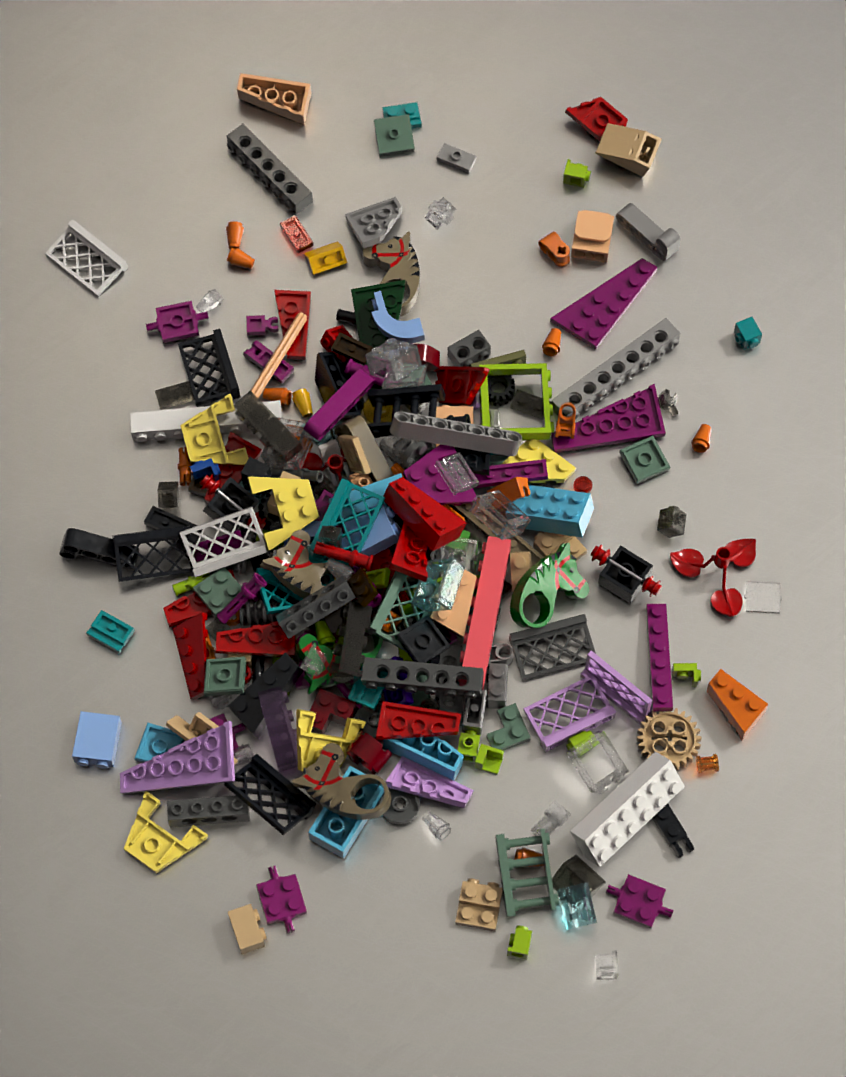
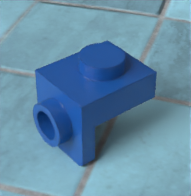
[190,458,221,481]

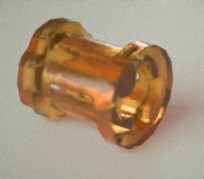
[696,754,719,774]

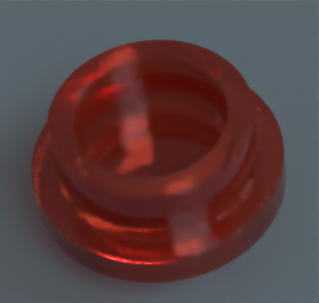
[573,476,593,493]

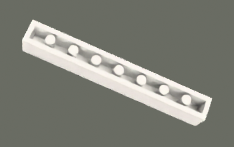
[130,400,283,442]

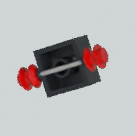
[200,474,267,533]
[591,544,662,604]

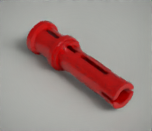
[313,541,374,572]

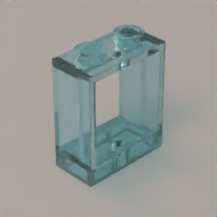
[411,557,465,612]

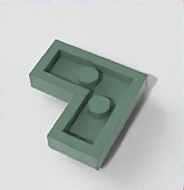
[486,703,531,750]

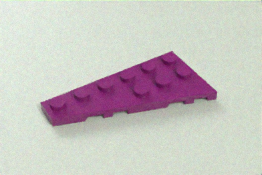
[550,258,658,349]
[551,383,666,453]

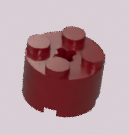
[346,731,392,775]

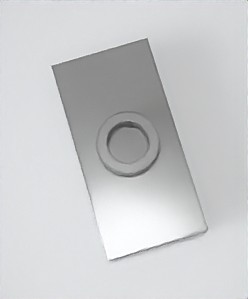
[437,143,477,173]

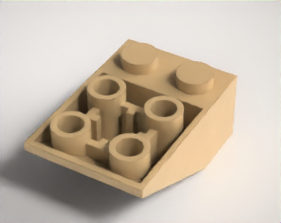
[595,123,662,177]

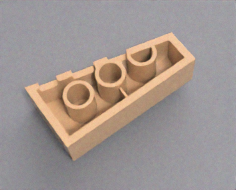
[237,73,311,125]

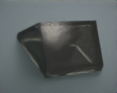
[552,855,606,911]

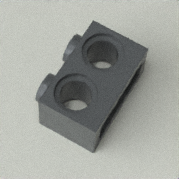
[447,330,491,367]

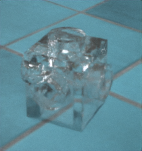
[424,197,456,230]

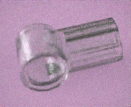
[531,800,571,836]

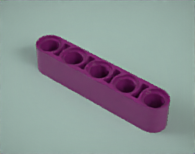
[303,369,375,441]

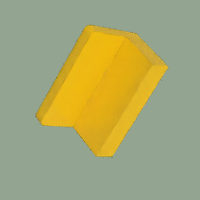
[304,242,347,275]

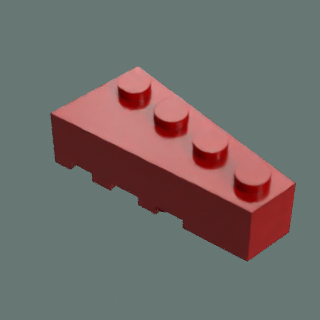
[383,477,466,552]

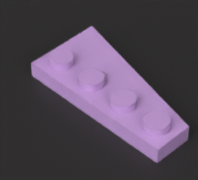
[385,756,474,808]

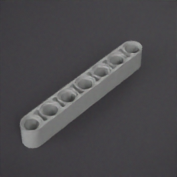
[390,411,522,456]

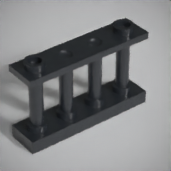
[367,384,446,438]

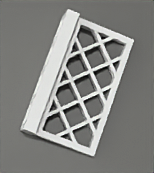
[45,219,129,297]
[180,507,268,577]

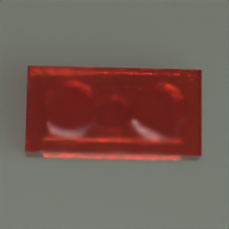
[280,215,314,253]

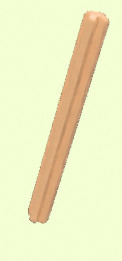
[246,312,307,403]

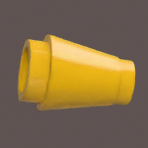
[292,388,313,418]

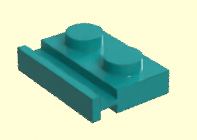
[382,102,422,129]
[86,610,135,654]
[348,665,388,711]

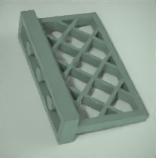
[365,571,442,651]

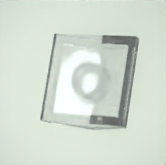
[382,364,427,389]
[436,537,478,576]

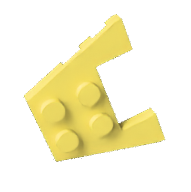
[180,394,249,465]
[247,476,319,550]
[296,709,366,772]
[124,791,208,874]

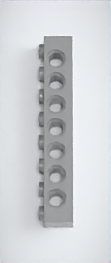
[551,318,680,419]

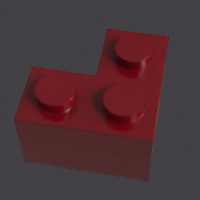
[310,688,357,735]

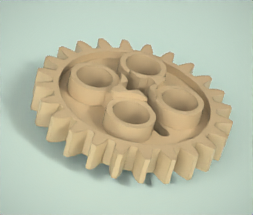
[636,708,702,770]

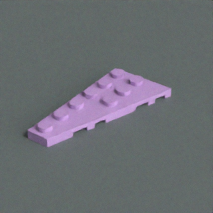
[120,721,235,794]

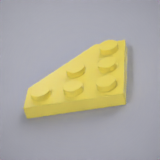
[502,439,576,483]

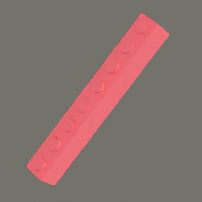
[458,536,511,690]

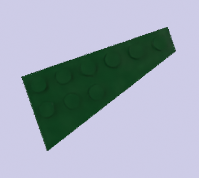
[351,280,406,390]

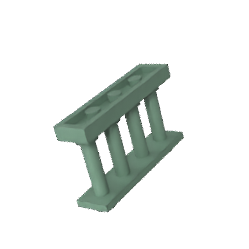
[495,828,559,917]

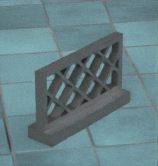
[509,614,596,681]

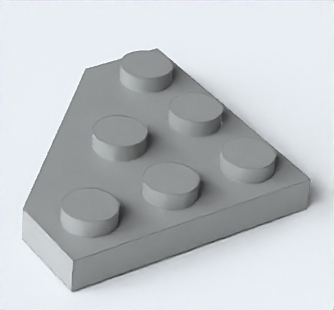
[345,197,403,248]

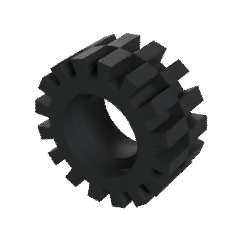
[487,375,515,406]

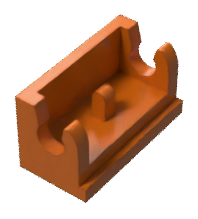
[487,477,530,511]

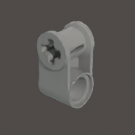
[487,643,513,669]

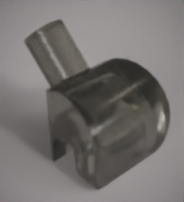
[658,389,679,417]

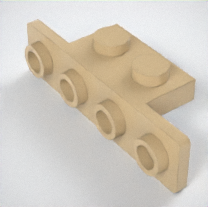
[166,712,238,766]

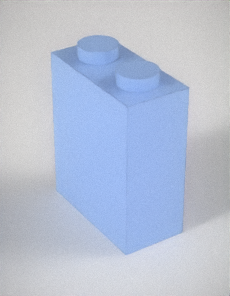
[345,503,401,556]
[72,711,122,769]

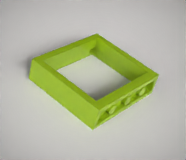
[479,363,554,440]

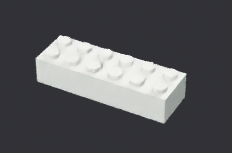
[570,752,685,867]

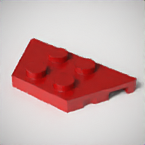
[565,97,628,142]
[433,366,490,405]

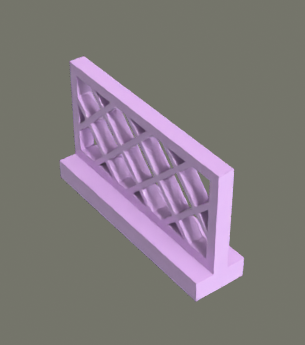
[580,651,653,724]
[523,674,616,753]

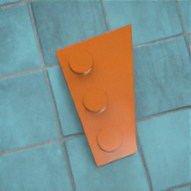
[707,669,768,740]

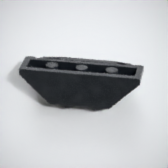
[315,352,365,418]

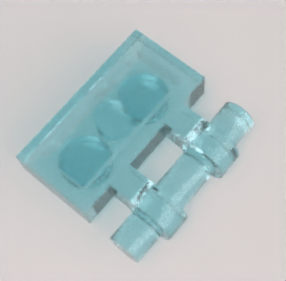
[557,882,597,930]

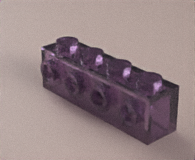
[258,686,298,772]

